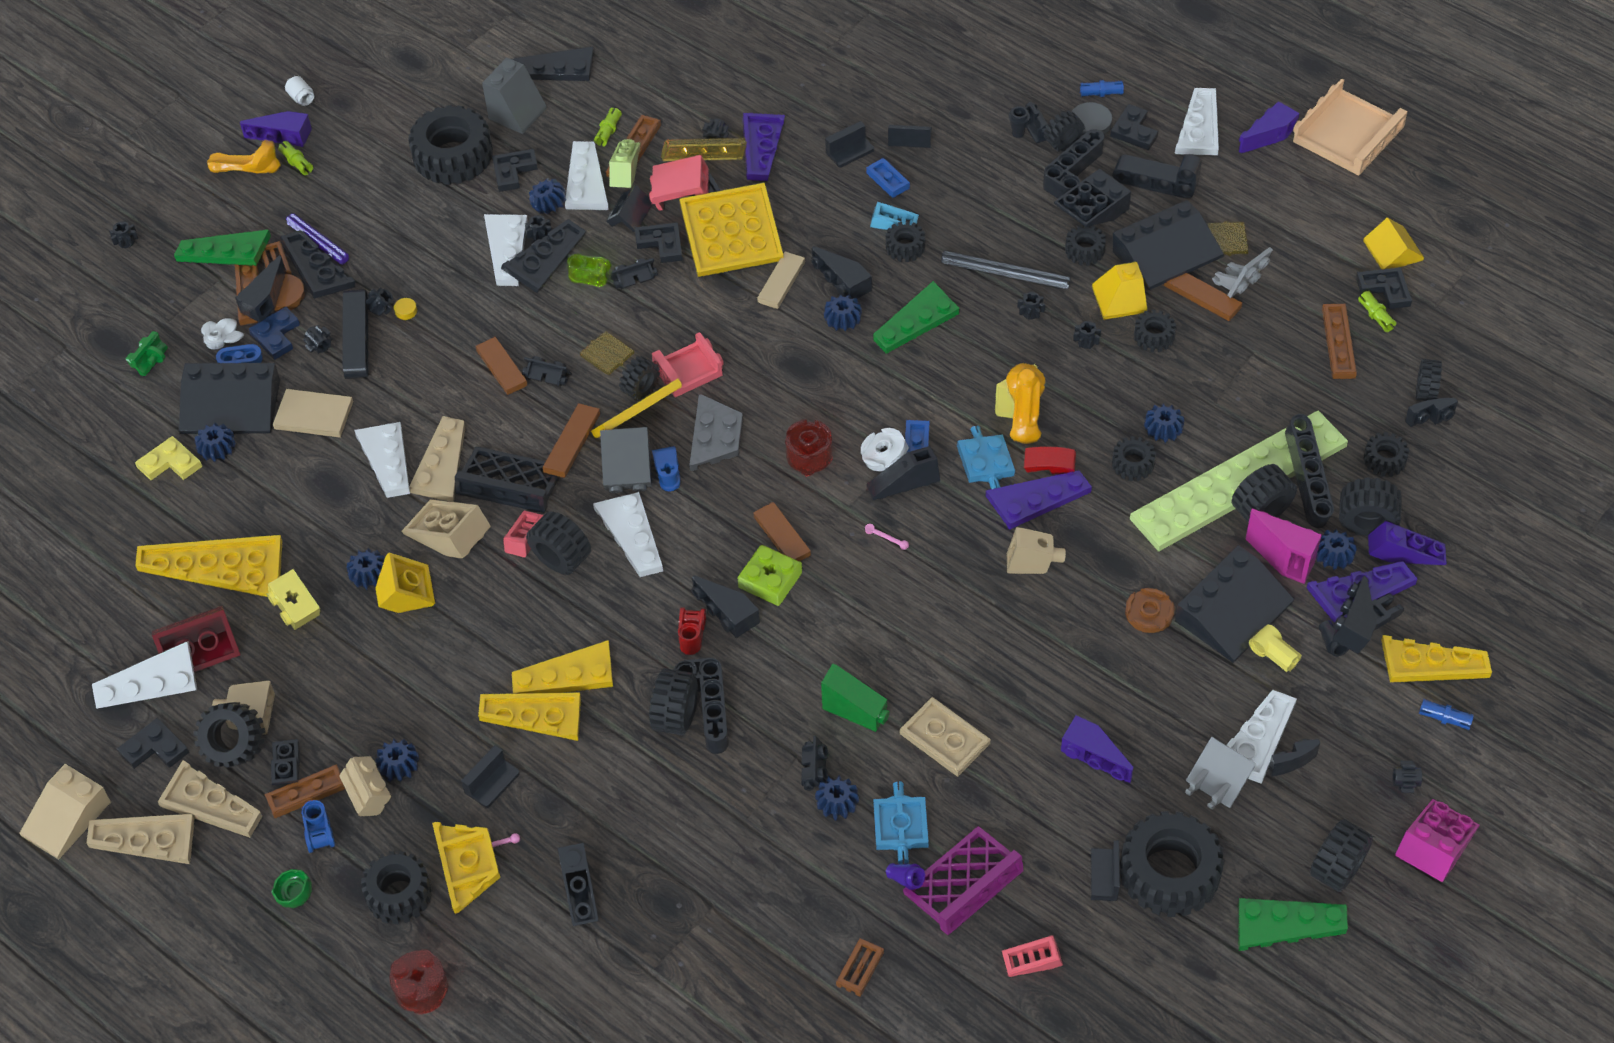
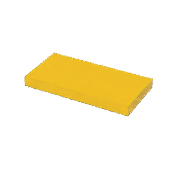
[591,378,682,438]

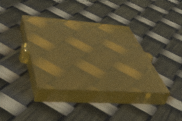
[1208,221,1248,256]
[580,331,634,375]

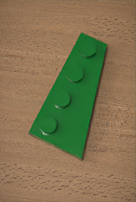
[174,229,271,266]
[873,281,959,354]
[1238,898,1348,951]

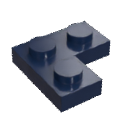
[249,307,300,360]

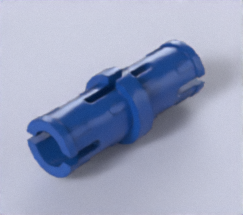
[1080,80,1124,97]
[1419,699,1474,730]

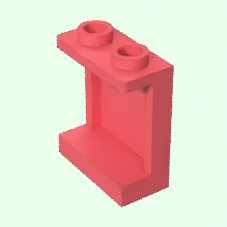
[649,155,709,211]
[652,332,724,398]

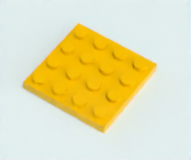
[680,183,784,277]

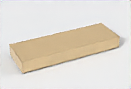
[757,252,805,309]

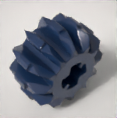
[529,178,566,215]
[824,294,862,332]
[1144,403,1184,443]
[195,422,235,462]
[1316,529,1357,570]
[346,548,385,590]
[375,739,419,782]
[815,775,859,821]

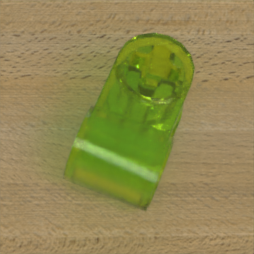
[567,254,611,287]

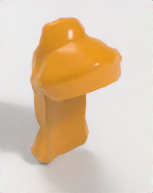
[207,140,281,173]
[1006,363,1045,444]

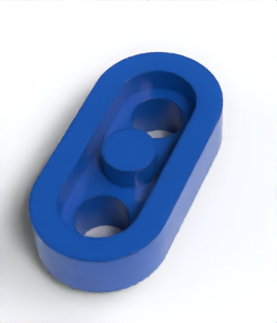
[216,344,263,363]

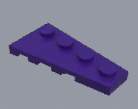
[743,113,785,181]
[1307,561,1417,623]

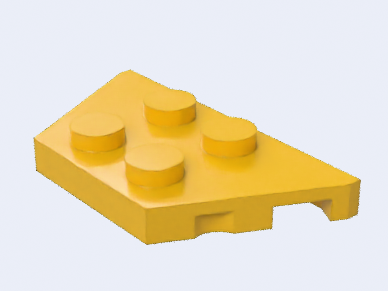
[432,822,500,914]

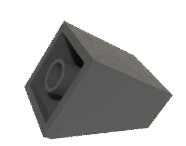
[482,57,547,134]
[600,427,652,493]

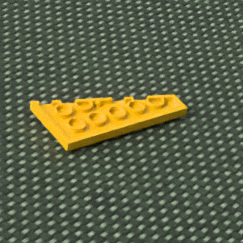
[135,535,282,597]

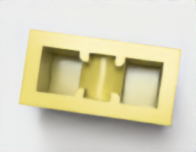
[267,569,320,630]

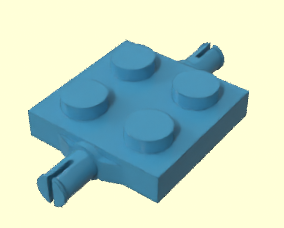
[957,426,1015,489]
[873,782,929,864]

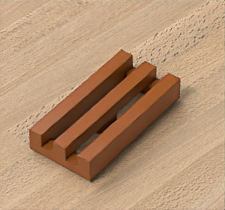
[262,241,292,275]
[836,938,884,997]

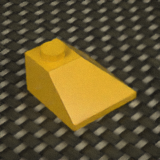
[1092,262,1147,320]
[375,553,435,613]

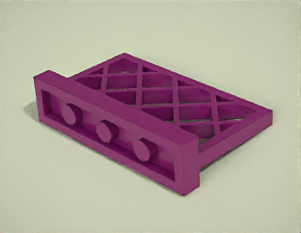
[903,826,1024,935]

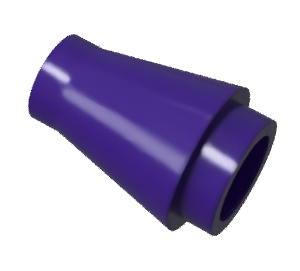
[886,863,925,890]

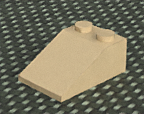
[402,500,491,558]
[20,764,111,860]

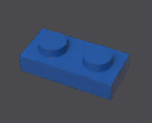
[866,158,910,198]
[905,420,929,452]

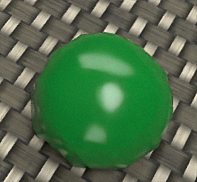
[271,869,312,908]

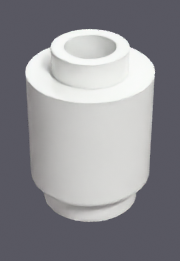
[285,76,314,106]

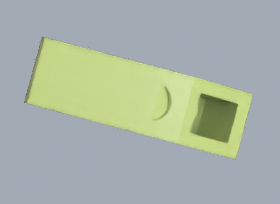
[610,139,640,188]

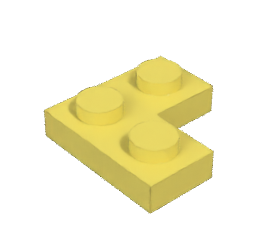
[135,436,202,480]

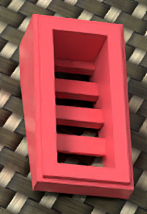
[504,510,543,557]
[1002,935,1063,977]

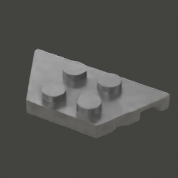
[690,395,743,471]

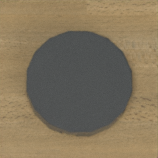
[1072,102,1112,136]

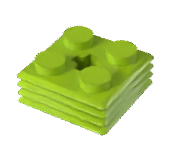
[737,545,802,606]

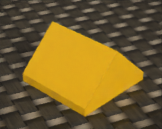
[1363,217,1424,269]

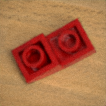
[1024,447,1076,475]

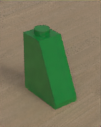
[821,664,890,732]

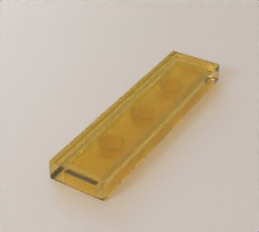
[661,138,747,161]

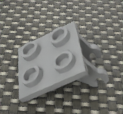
[1212,247,1273,298]
[1185,737,1256,810]

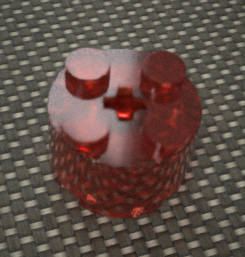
[785,419,832,476]
[390,949,448,1014]

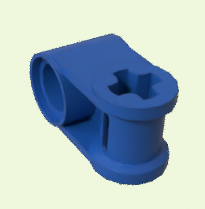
[652,446,681,491]
[302,800,335,853]

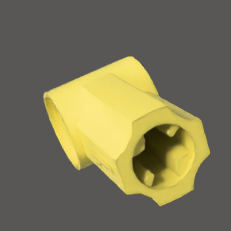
[1249,624,1301,672]

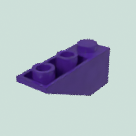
[1239,102,1299,153]
[240,111,312,147]
[1368,521,1447,565]
[1061,715,1134,783]

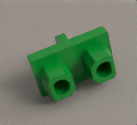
[126,331,168,376]

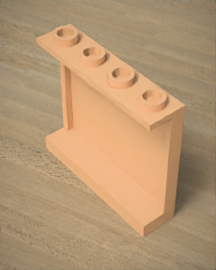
[1293,79,1408,176]

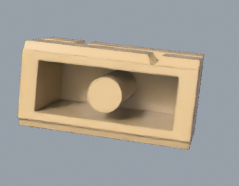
[339,756,391,816]

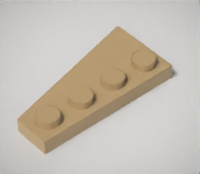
[409,416,465,502]
[158,760,262,838]
[87,814,195,864]

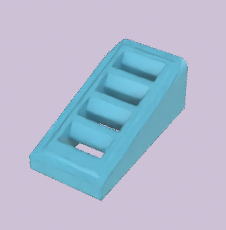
[870,202,919,230]

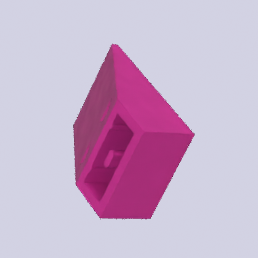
[1246,508,1321,584]
[1395,799,1479,882]

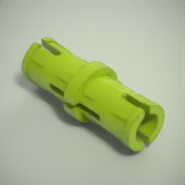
[594,108,622,146]
[278,141,313,175]
[1358,291,1396,332]

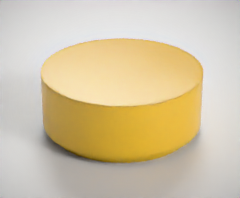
[394,298,417,320]

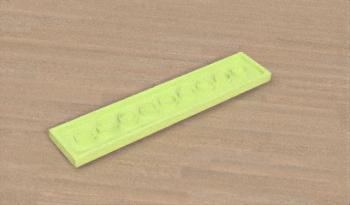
[1130,411,1348,552]

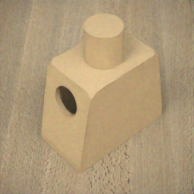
[1007,527,1066,574]
[212,681,275,734]

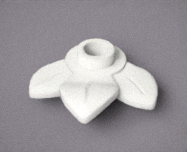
[201,318,244,349]

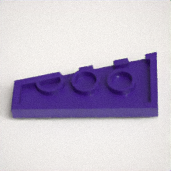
[986,470,1092,529]

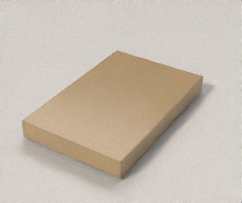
[273,389,353,437]
[900,697,991,777]

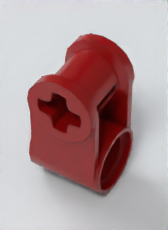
[678,607,706,655]

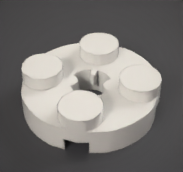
[861,428,909,471]

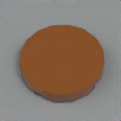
[274,274,305,312]
[1125,588,1175,633]

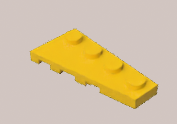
[1381,635,1492,682]
[512,640,613,694]
[478,693,581,741]

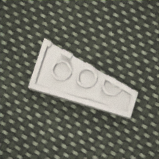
[1175,88,1219,155]
[565,141,608,210]
[484,214,528,286]
[354,422,410,498]
[593,492,663,577]
[92,641,197,709]
[1227,690,1297,784]

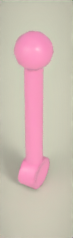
[865,524,909,550]
[492,833,520,847]

